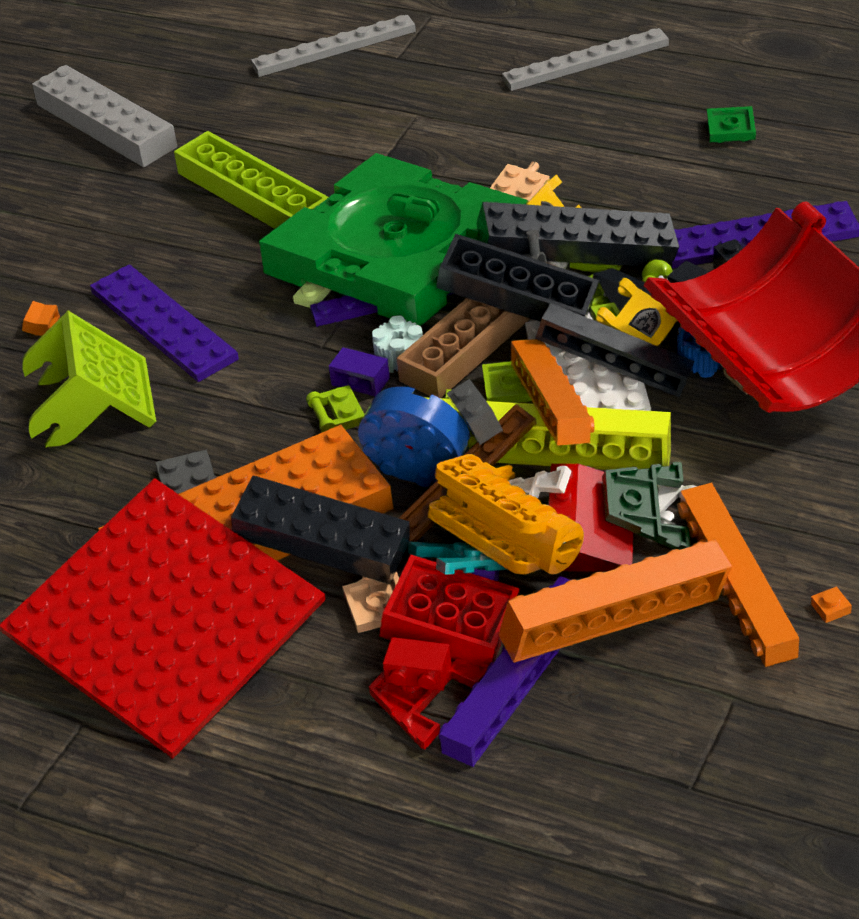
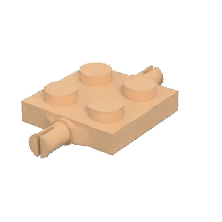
[490,162,550,201]
[342,572,399,633]

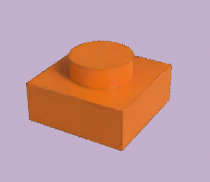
[811,586,852,623]

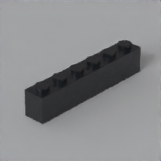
[535,303,695,397]

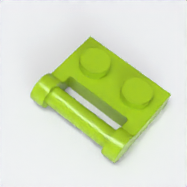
[306,385,365,432]

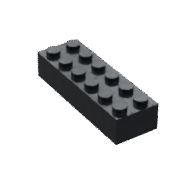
[436,233,599,322]
[231,475,410,584]

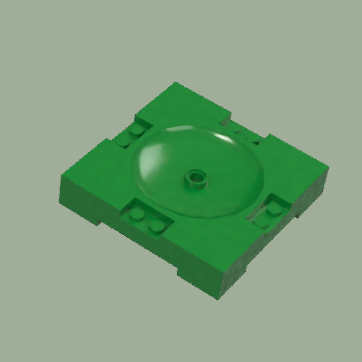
[259,153,528,326]

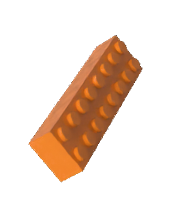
[498,540,732,663]

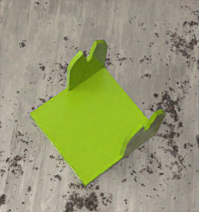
[22,311,156,447]

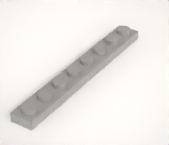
[251,15,416,77]
[502,28,669,91]

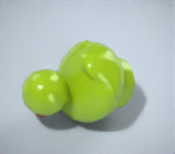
[642,260,673,282]

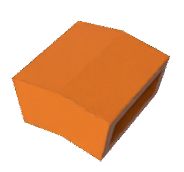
[22,301,60,336]

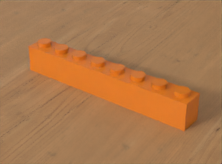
[511,339,595,446]
[677,483,799,667]

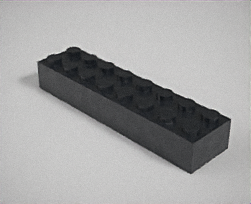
[476,202,679,268]

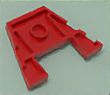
[369,659,489,750]

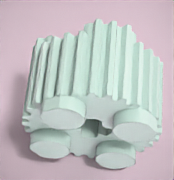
[372,316,423,373]

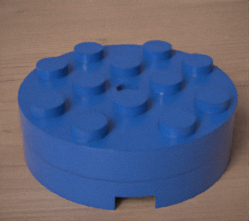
[358,387,470,487]

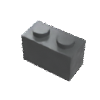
[447,379,503,444]

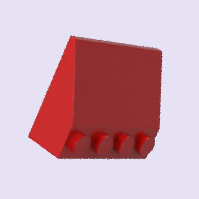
[549,464,633,572]
[379,555,520,666]

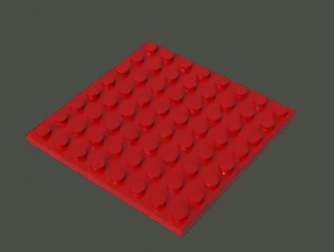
[0,478,325,758]

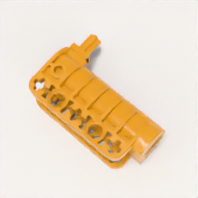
[428,454,584,574]

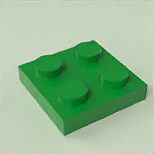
[707,106,756,143]

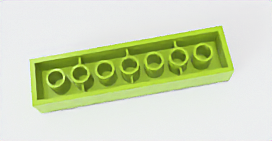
[174,131,329,229]

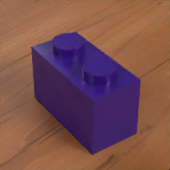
[329,347,390,396]

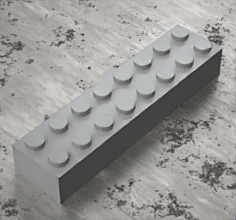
[32,65,177,167]

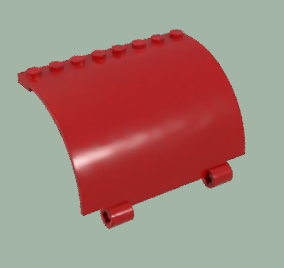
[643,201,859,413]

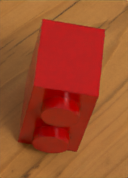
[383,637,451,691]

